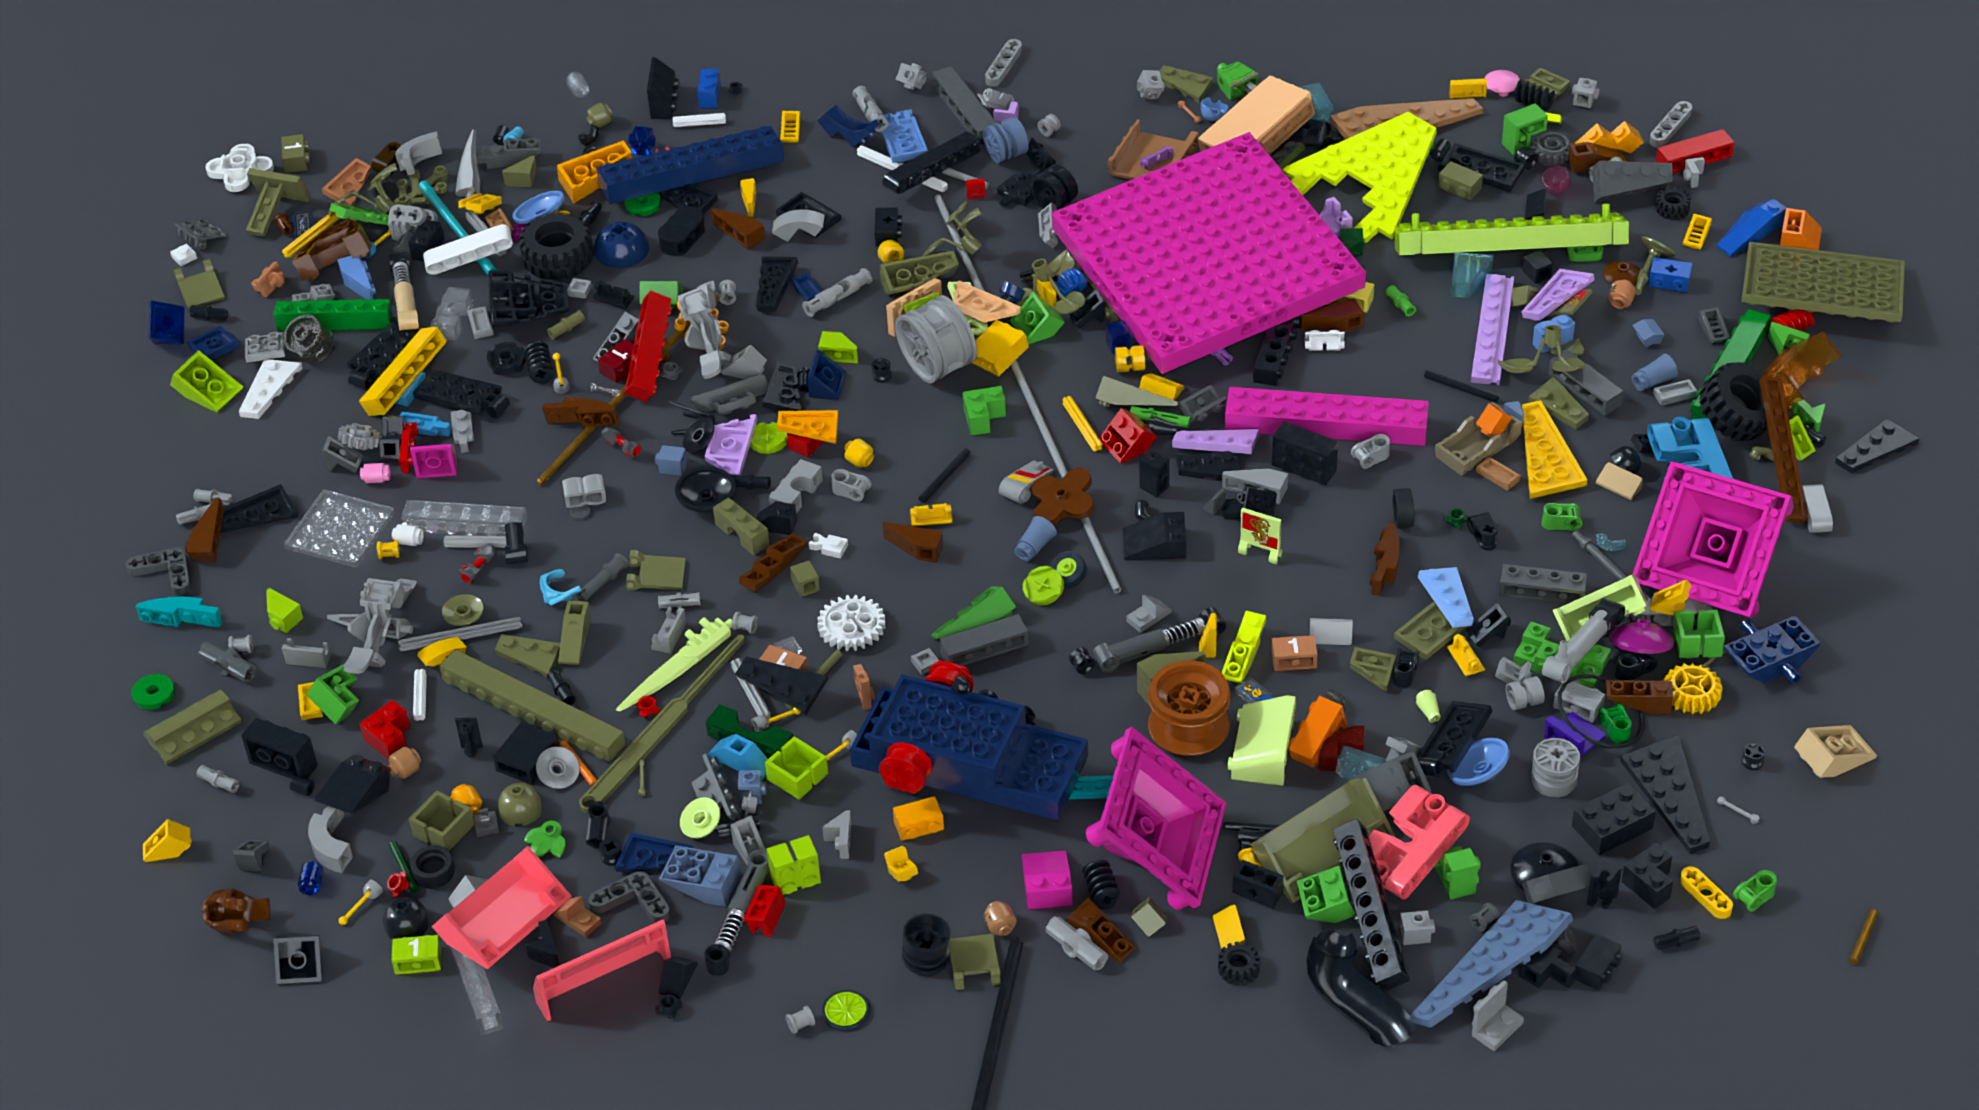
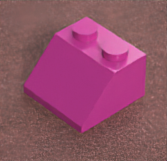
[410,444,457,478]

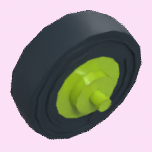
[1050,551,1087,588]

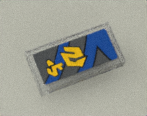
[1235,677,1277,703]

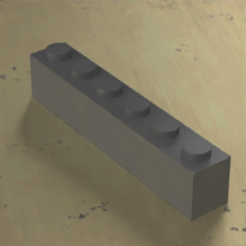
[932,66,999,144]

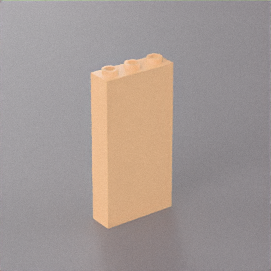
[1197,76,1312,151]

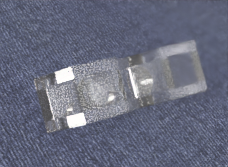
[430,287,473,341]

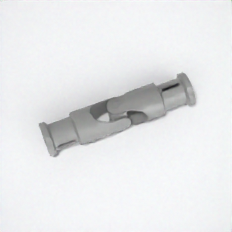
[853,86,888,132]
[802,268,872,317]

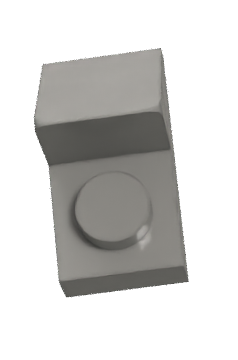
[1126,594,1172,633]
[1385,736,1422,761]
[823,810,852,859]

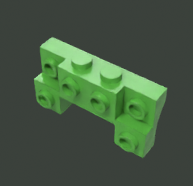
[1513,622,1611,688]

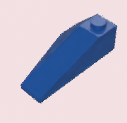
[1717,199,1786,257]

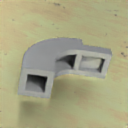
[395,131,443,175]
[308,806,353,873]

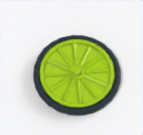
[821,990,870,1031]

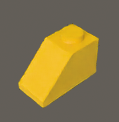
[143,819,192,862]

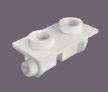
[1305,330,1344,351]

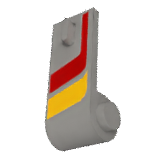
[999,460,1054,504]

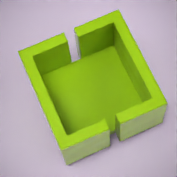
[765,736,828,800]
[766,835,821,895]

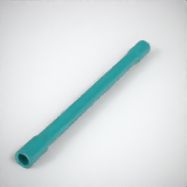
[418,180,497,276]

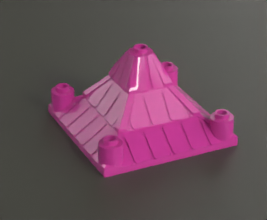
[1633,461,1794,618]
[1086,727,1226,910]

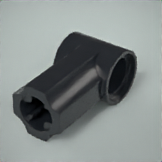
[504,522,528,564]
[586,801,610,848]

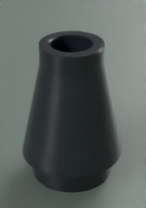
[1148,416,1177,436]

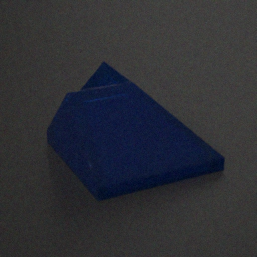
[148,300,185,345]

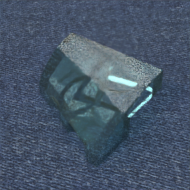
[1336,745,1386,781]

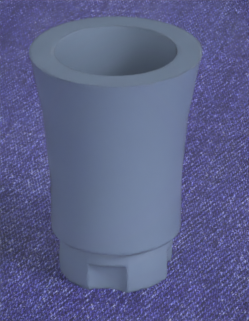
[1631,354,1678,391]
[1014,516,1057,562]

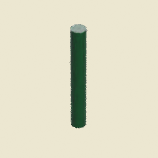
[388,841,419,893]

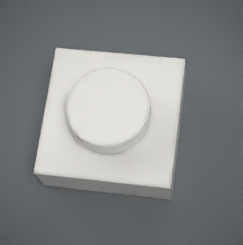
[170,244,197,266]

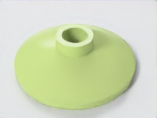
[680,797,720,839]

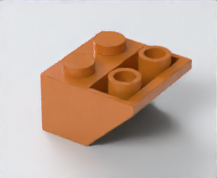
[1780,208,1822,250]

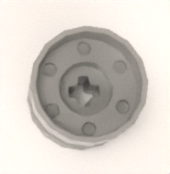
[1531,738,1580,797]

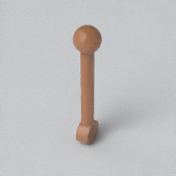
[1178,101,1201,123]

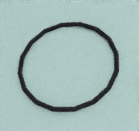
[1558,674,1645,748]

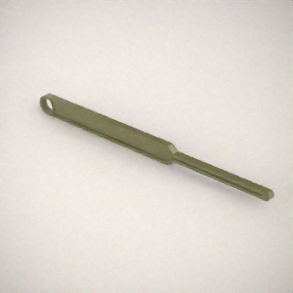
[579,634,745,814]

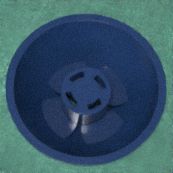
[594,222,650,268]

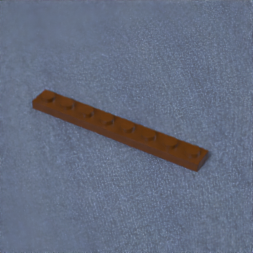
[1759,376,1808,523]

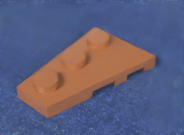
[322,158,371,206]

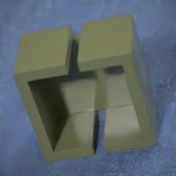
[409,791,475,851]

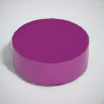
[510,224,526,241]

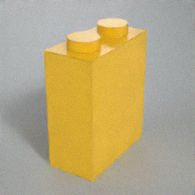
[972,320,1029,377]

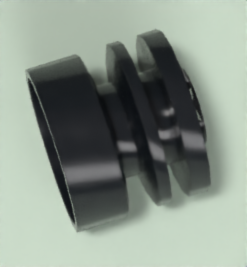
[902,913,951,976]

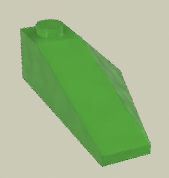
[931,586,1016,639]

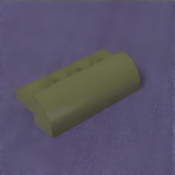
[143,690,241,765]

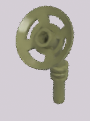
[1635,236,1676,295]

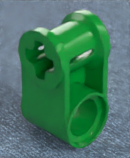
[1599,703,1632,744]

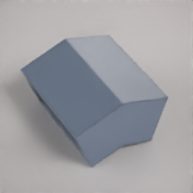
[1633,319,1665,348]

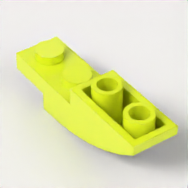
[1222,611,1266,683]

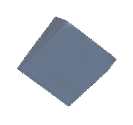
[1503,401,1524,429]

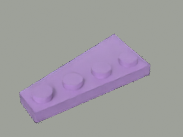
[1522,269,1595,321]
[1172,429,1259,454]

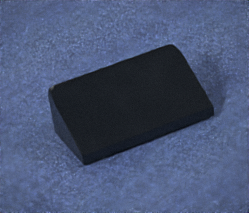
[1525,189,1547,220]

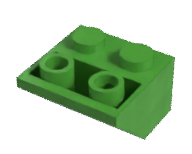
[1297,866,1356,923]

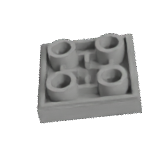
[245,332,285,363]

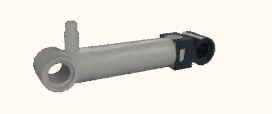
[1542,598,1626,683]

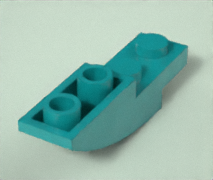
[135,597,223,628]

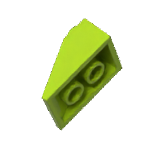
[170,350,243,413]

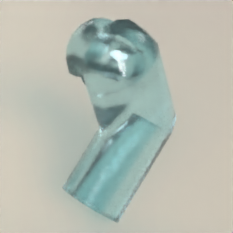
[1595,533,1627,552]

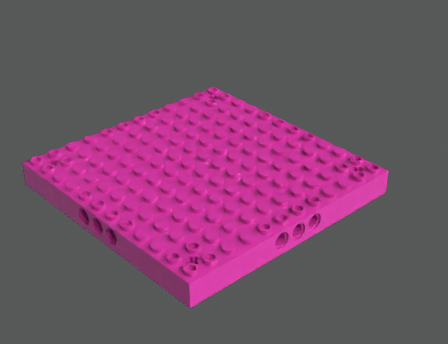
[1051,132,1366,374]

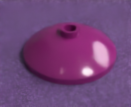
[1609,619,1674,654]

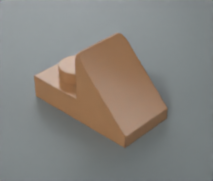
[553,896,602,938]

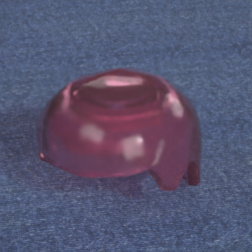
[1541,166,1571,194]

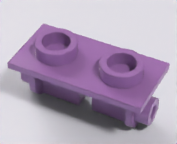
[1140,146,1174,170]

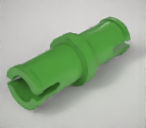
[1386,285,1416,316]

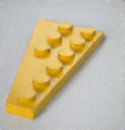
[1522,400,1588,499]

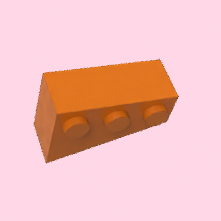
[1288,696,1347,768]

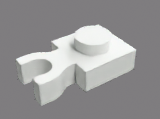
[809,533,848,559]

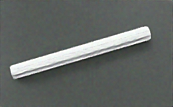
[857,145,948,193]

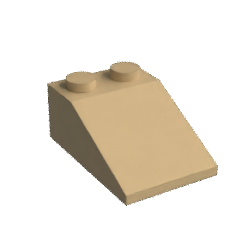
[1794,725,1877,778]

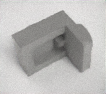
[1683,157,1705,188]
[1495,657,1532,683]

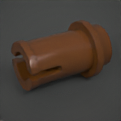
[274,213,294,235]

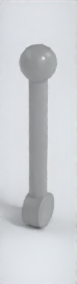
[1717,796,1760,824]

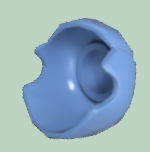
[1201,98,1229,122]

